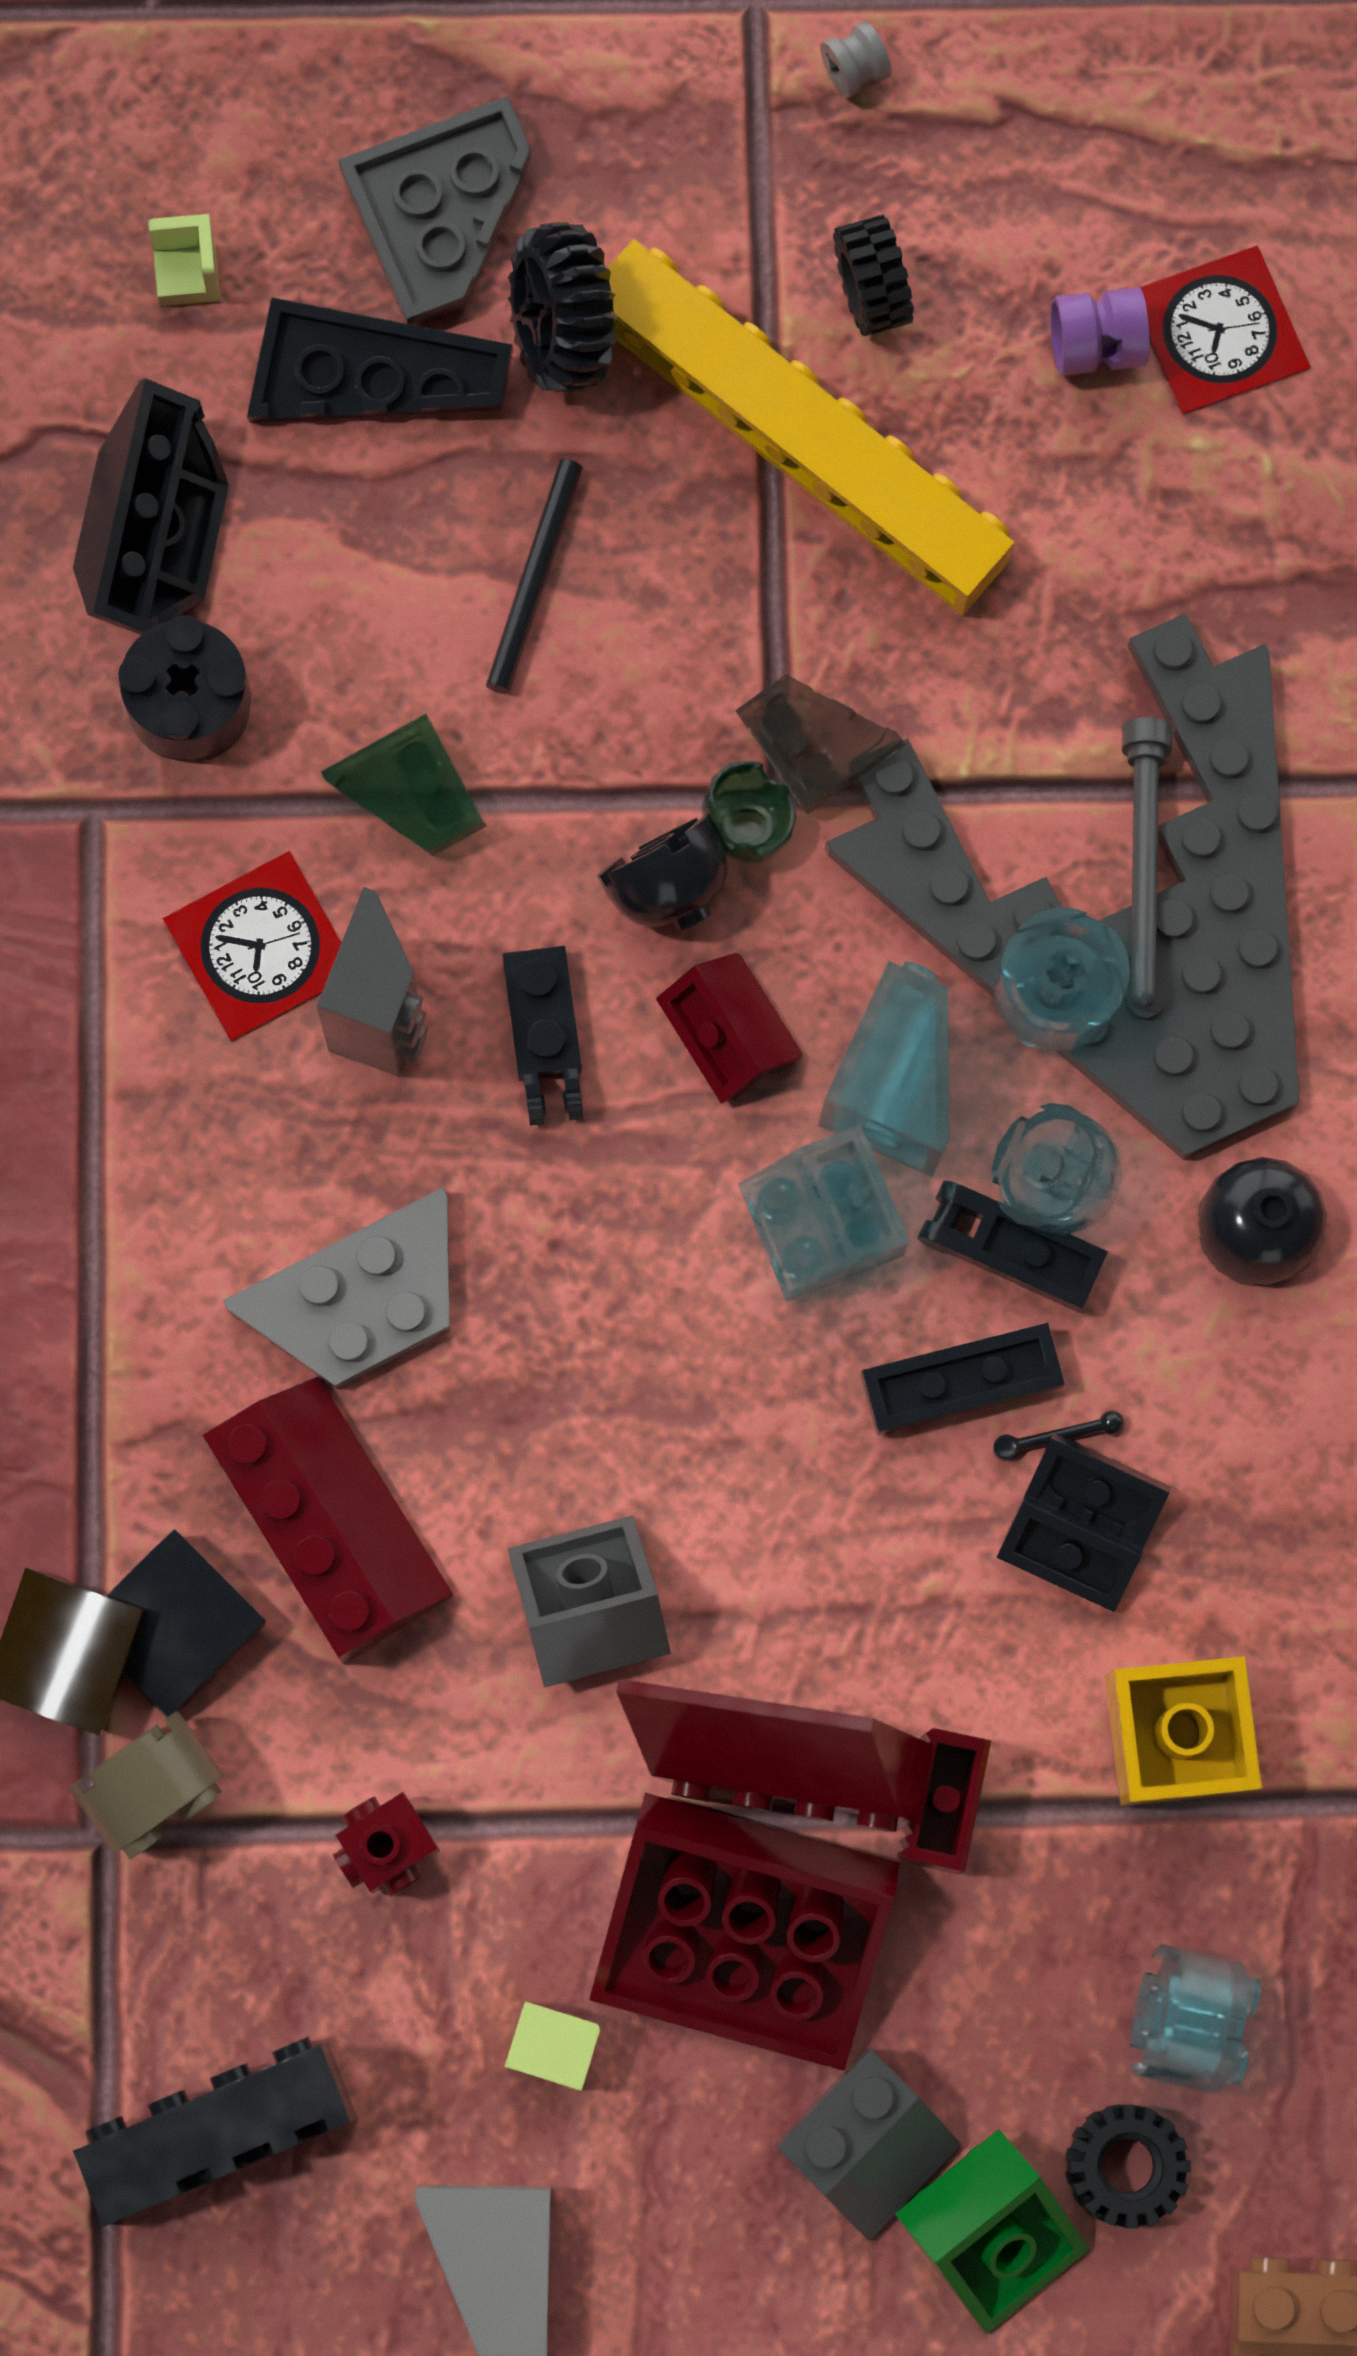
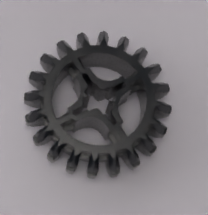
[507,222,617,393]

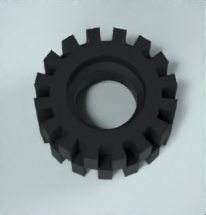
[833,214,914,336]
[1065,2104,1191,2229]

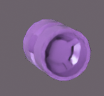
[1050,287,1149,376]

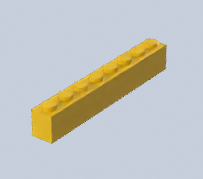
[608,239,1015,616]

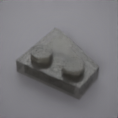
[735,674,906,815]

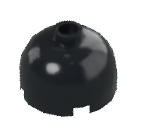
[597,815,727,932]
[1198,1157,1327,1286]

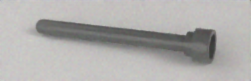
[1122,717,1172,1008]

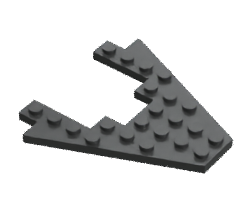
[825,613,1299,1160]

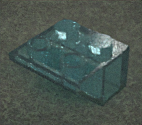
[738,1124,910,1302]

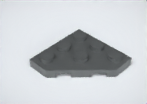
[338,96,531,325]

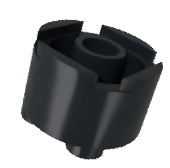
[118,616,251,761]

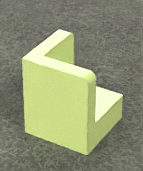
[148,214,221,307]
[505,2001,600,2091]

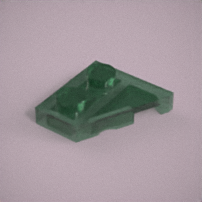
[321,714,487,856]

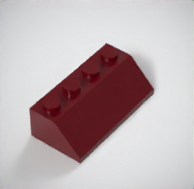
[202,1376,454,1664]

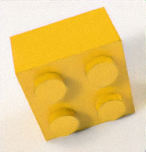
[1105,1656,1262,1806]

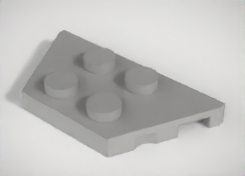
[223,1187,450,1389]

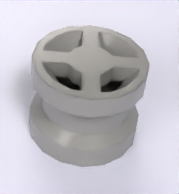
[820,21,892,98]

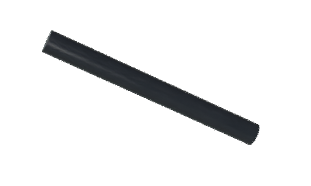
[486,459,583,694]

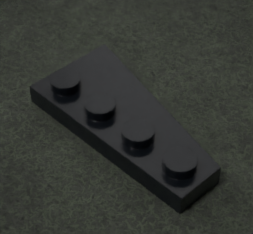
[247,297,514,422]

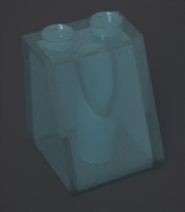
[818,961,949,1178]

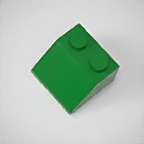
[895,2129,1090,2334]

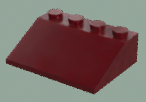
[616,1679,933,1833]
[589,1792,900,2071]

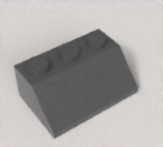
[316,887,428,1077]

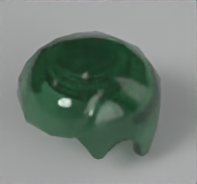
[701,761,797,863]

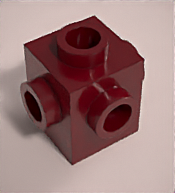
[333,1792,440,1897]

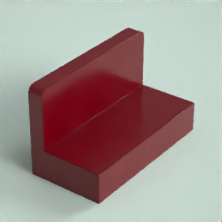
[655,953,803,1104]

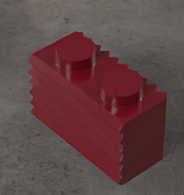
[896,1728,991,1874]

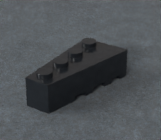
[73,2037,358,2228]

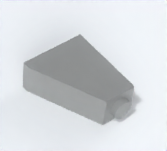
[415,2185,551,2356]

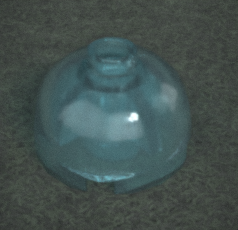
[991,1103,1123,1235]

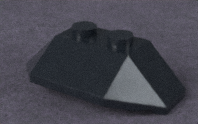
[73,378,229,635]

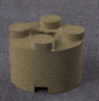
[68,1710,223,1859]

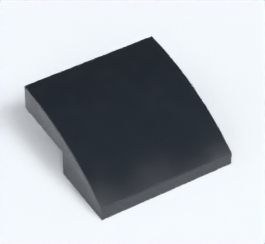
[996,1432,1171,1613]
[107,1529,266,1718]

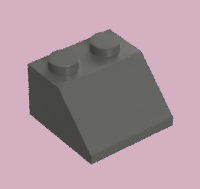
[508,1515,671,1688]
[774,2049,962,2241]

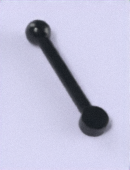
[993,1410,1125,1461]

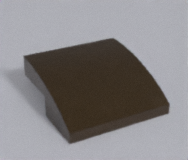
[0,1568,146,1736]

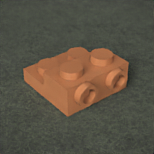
[1230,2257,1357,2356]

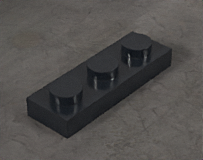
[860,1323,1065,1435]

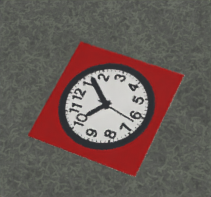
[1140,245,1311,414]
[162,851,341,1041]

